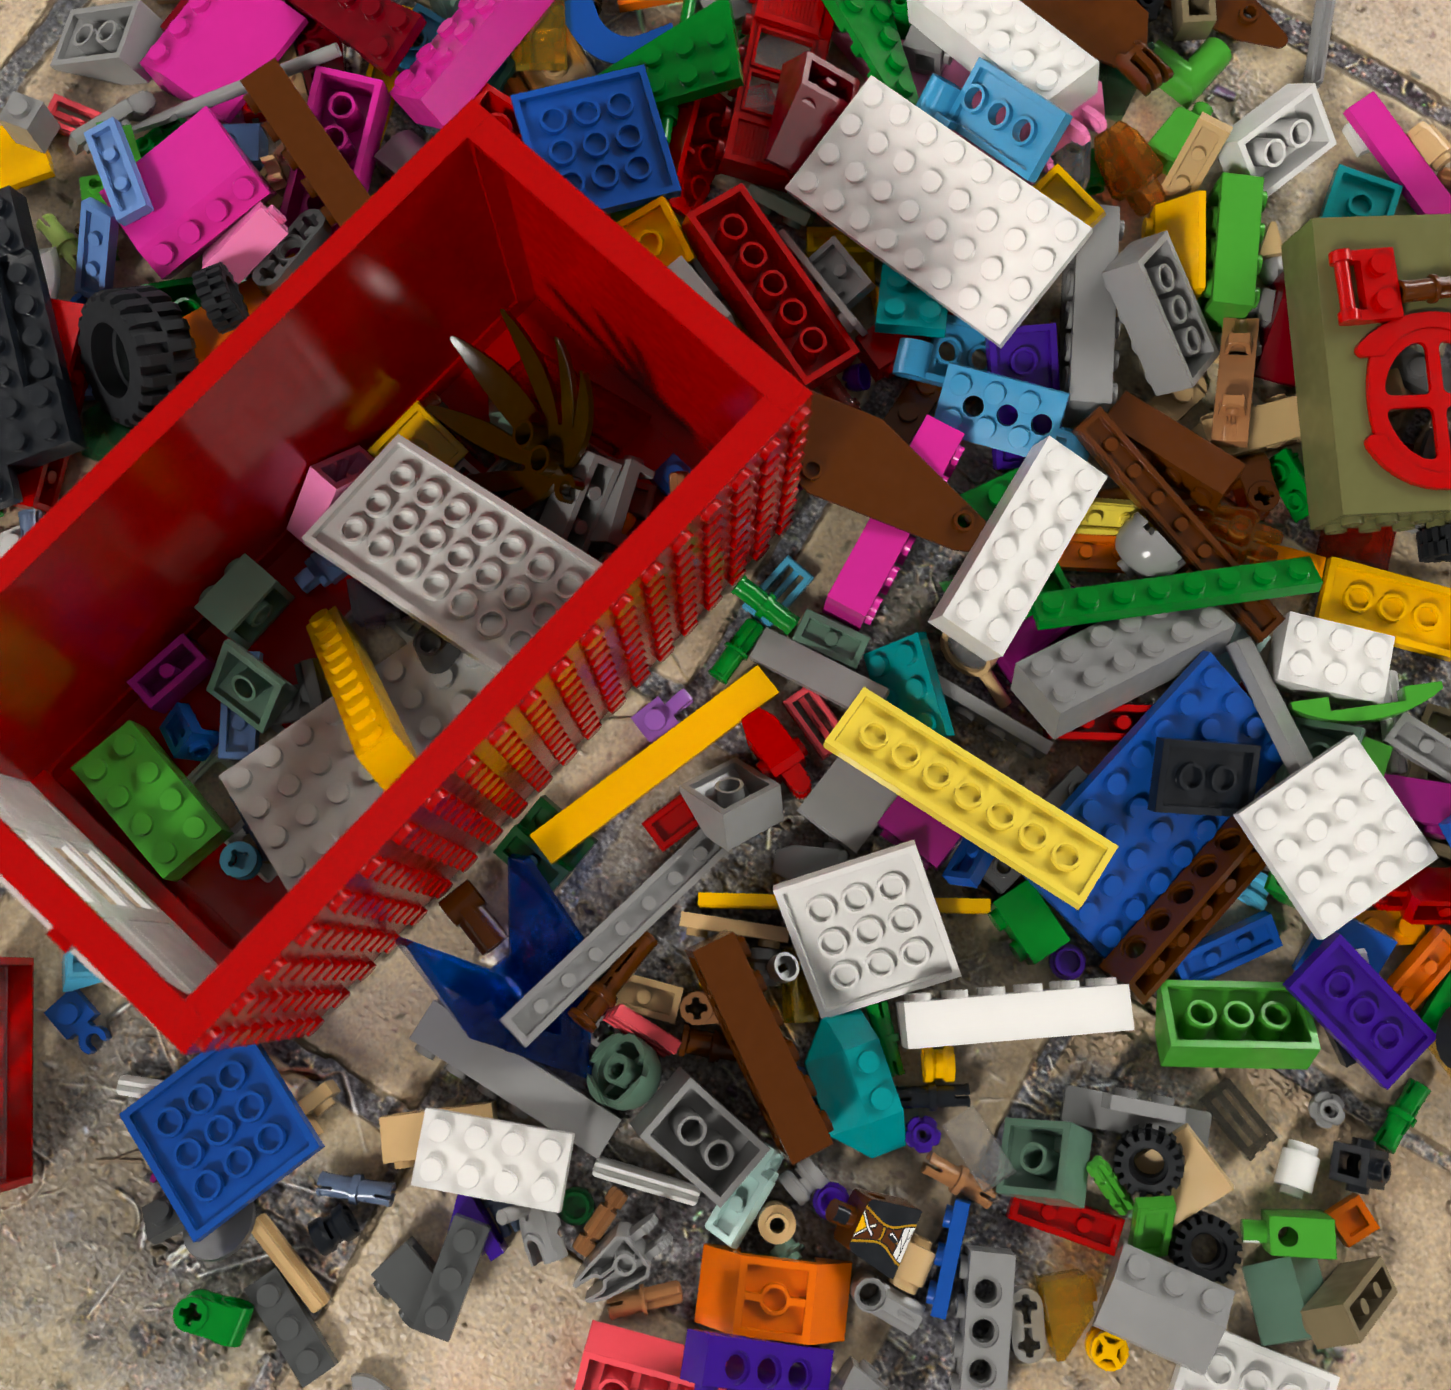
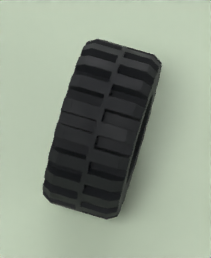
[78,285,199,427]

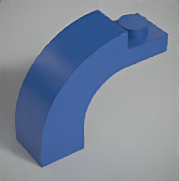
[559,0,673,65]

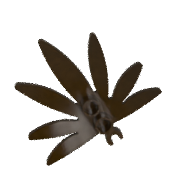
[425,308,594,513]

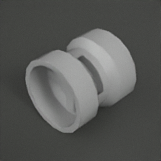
[778,1157,830,1207]

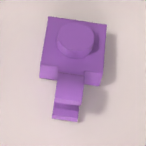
[631,688,694,744]

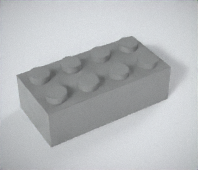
[1101,230,1219,396]

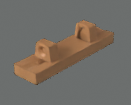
[1211,318,1259,448]

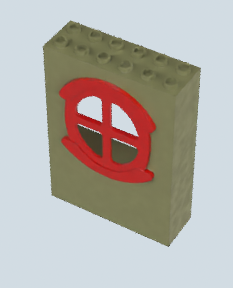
[1281,214,1451,535]

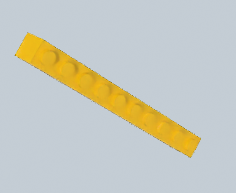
[306,606,418,792]

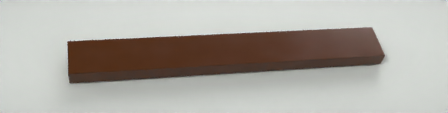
[1071,406,1286,643]

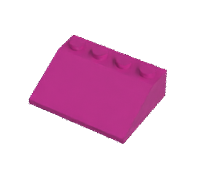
[140,0,309,124]
[99,106,277,280]

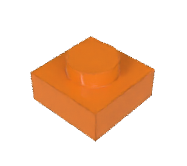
[1324,1193,1380,1248]

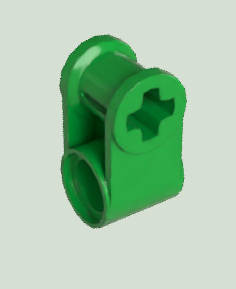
[173,1289,254,1347]

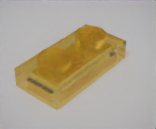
[781,948,819,1023]

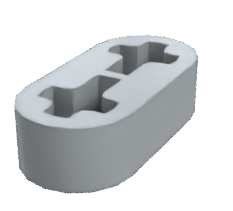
[1010,1285,1046,1364]

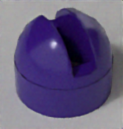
[842,363,871,392]

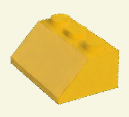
[1141,190,1206,300]

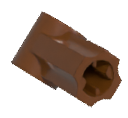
[438,879,509,956]

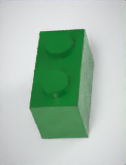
[988,879,1071,965]

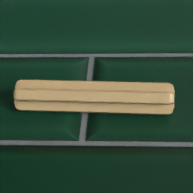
[251,1213,330,1313]

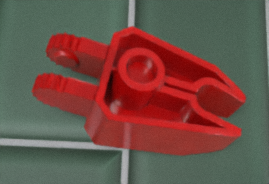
[741,707,812,800]

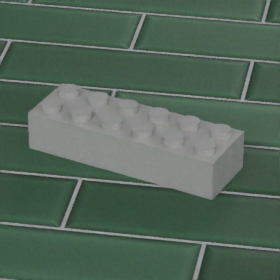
[1058,205,1125,426]
[1011,606,1236,740]

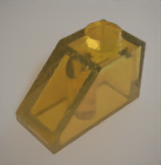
[512,0,568,72]
[1035,1268,1097,1362]

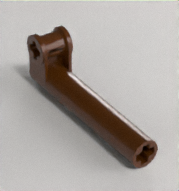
[1095,452,1280,523]

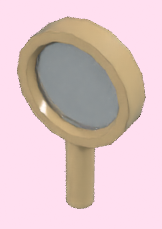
[940,632,1012,709]

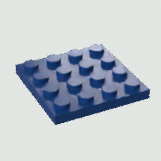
[510,64,682,214]
[119,1043,325,1242]

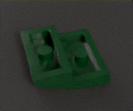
[493,795,598,899]

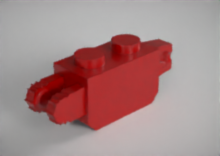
[1372,867,1451,925]

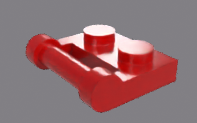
[1328,247,1404,326]

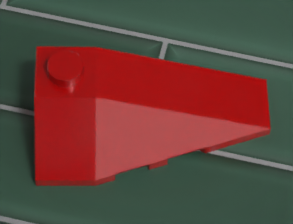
[668,93,731,218]

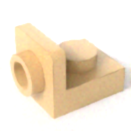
[298,1079,341,1136]

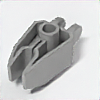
[573,1213,674,1303]

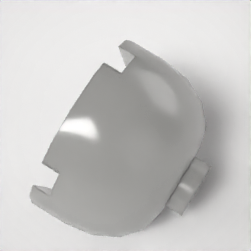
[1115,511,1186,579]

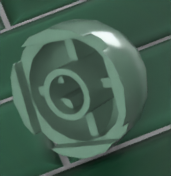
[587,1033,662,1111]

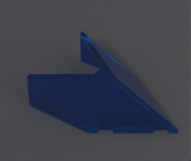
[394,854,591,1078]

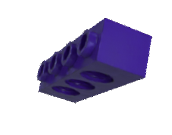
[680,1329,834,1390]

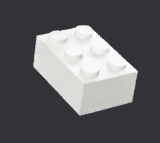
[1218,83,1337,197]
[1267,611,1395,708]

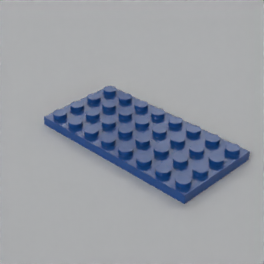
[1023,651,1283,959]

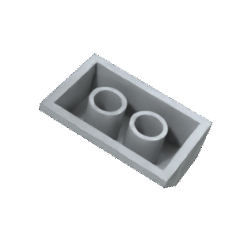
[1092,1243,1235,1376]

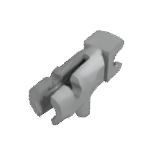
[496,1205,568,1267]

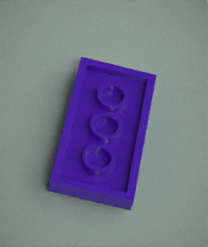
[985,323,1062,470]
[1282,932,1436,1090]

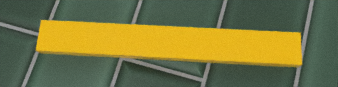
[530,665,779,865]
[698,892,991,914]

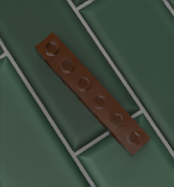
[1098,817,1266,1005]

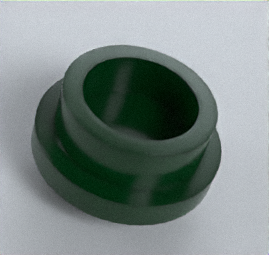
[558,1186,595,1226]

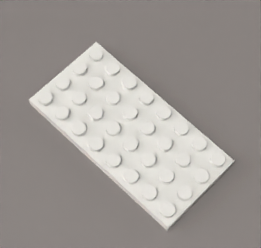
[785,75,1093,348]
[301,434,603,675]
[219,640,496,892]

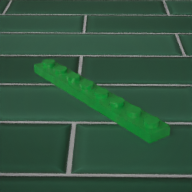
[1031,556,1323,630]

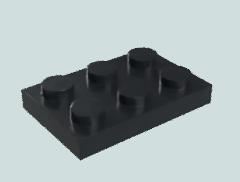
[1147,737,1261,817]

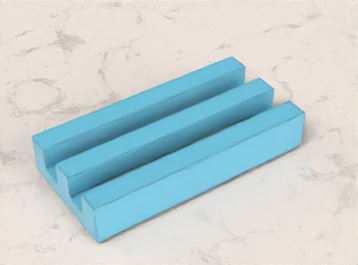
[742,555,814,628]

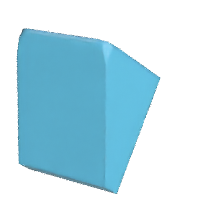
[62,952,102,992]

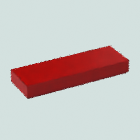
[1005,1197,1125,1256]

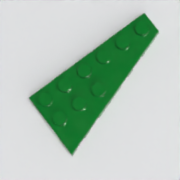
[597,0,744,111]
[822,0,919,105]

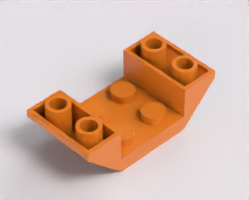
[694,1243,852,1345]

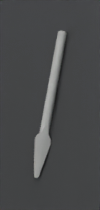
[132,42,342,134]

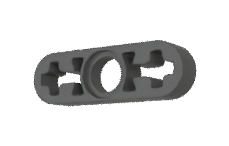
[252,209,332,297]

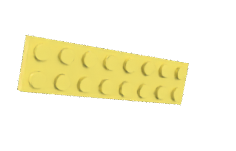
[823,687,1119,910]

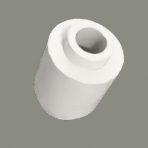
[1273,1139,1321,1199]

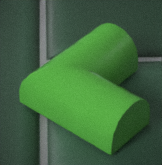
[1150,37,1232,110]

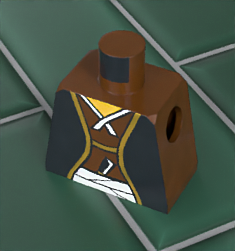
[826,1188,922,1279]

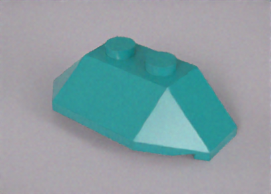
[803,1008,906,1158]

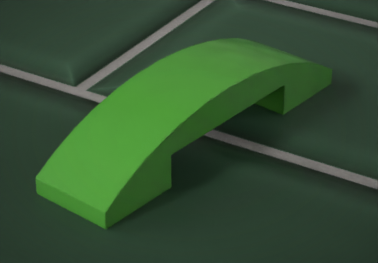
[1287,681,1443,726]

